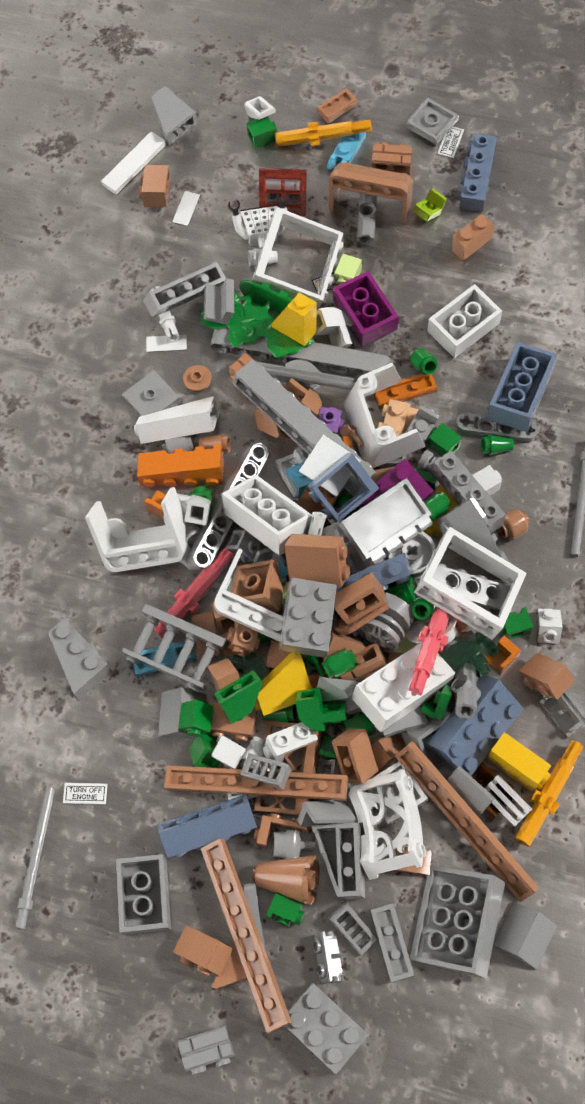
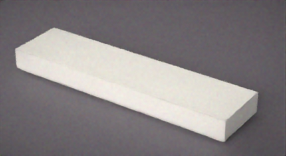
[101,131,166,195]

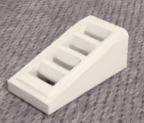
[244,96,276,119]

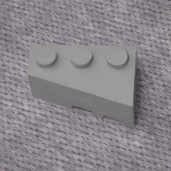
[48,618,112,701]
[311,823,365,900]

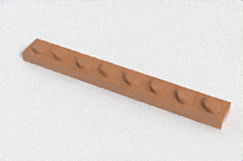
[395,741,539,903]
[164,765,348,801]
[201,838,292,1033]

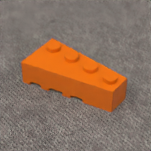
[137,444,224,487]

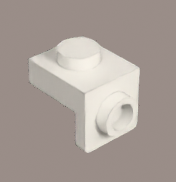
[537,609,562,644]

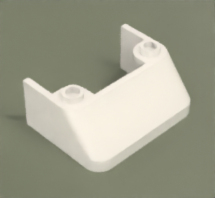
[344,363,426,468]
[85,487,186,572]
[214,549,284,642]

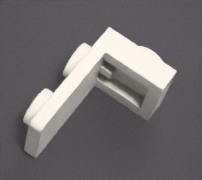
[263,722,317,762]

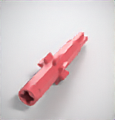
[153,548,234,638]
[409,606,450,696]

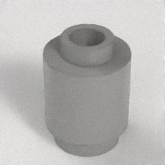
[162,435,194,454]

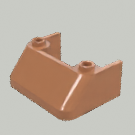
[329,162,413,225]

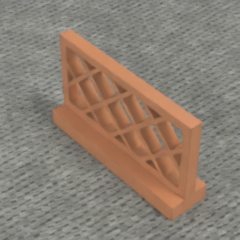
[254,721,323,816]

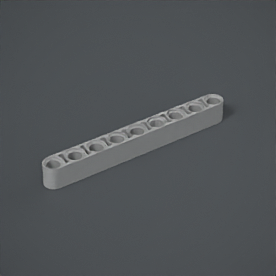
[210,327,391,378]

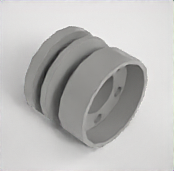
[357,593,415,652]

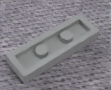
[370,903,414,983]

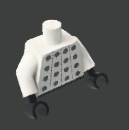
[227,193,288,249]

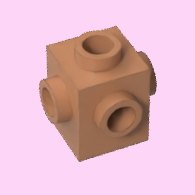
[226,622,260,656]

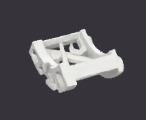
[349,769,426,880]

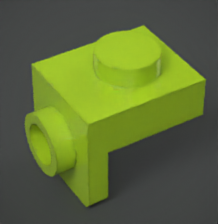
[412,189,447,222]

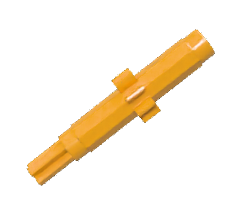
[276,119,372,147]
[515,740,584,847]

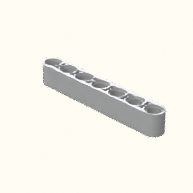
[186,443,268,571]

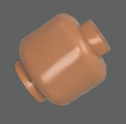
[497,509,530,540]

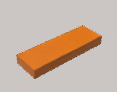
[373,374,438,409]

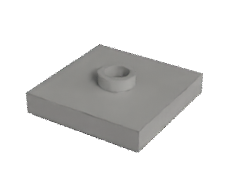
[405,98,459,145]
[122,370,180,416]

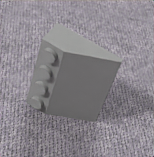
[410,865,505,979]

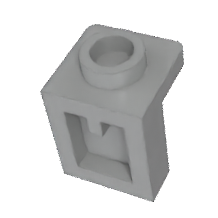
[405,406,440,442]

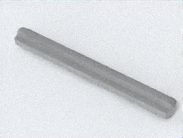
[257,362,354,390]

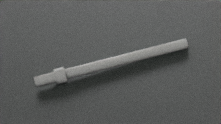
[570,445,585,557]
[15,788,55,929]

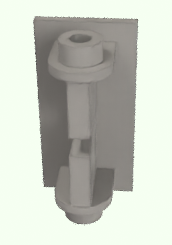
[312,931,343,984]

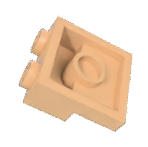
[378,399,421,452]

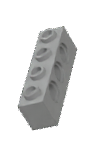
[143,262,226,318]
[432,451,506,533]
[423,563,512,617]

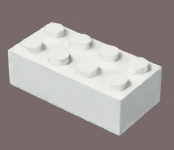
[222,475,312,556]
[351,643,455,733]

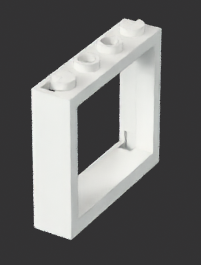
[252,207,343,309]
[414,527,526,640]

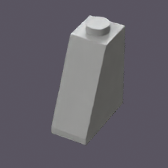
[151,86,197,146]

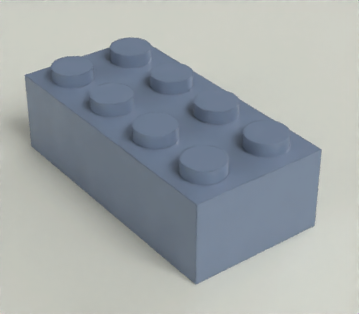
[487,342,557,432]
[427,674,524,776]

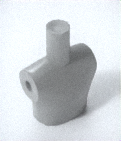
[271,830,316,859]

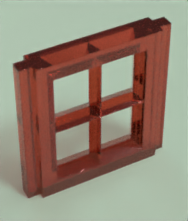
[259,168,307,216]

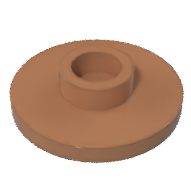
[183,365,212,392]

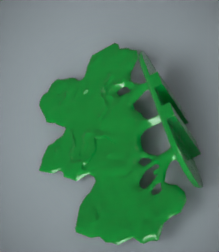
[200,280,315,358]

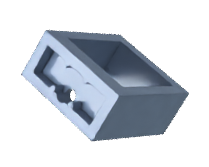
[307,453,379,522]

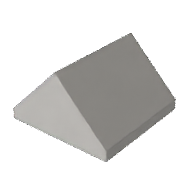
[158,687,207,739]
[493,902,557,970]

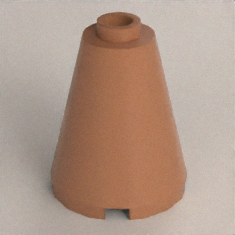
[252,856,320,905]

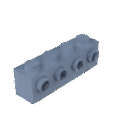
[457,133,497,212]
[334,552,413,608]
[158,795,257,858]

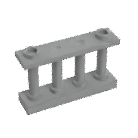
[122,604,228,692]

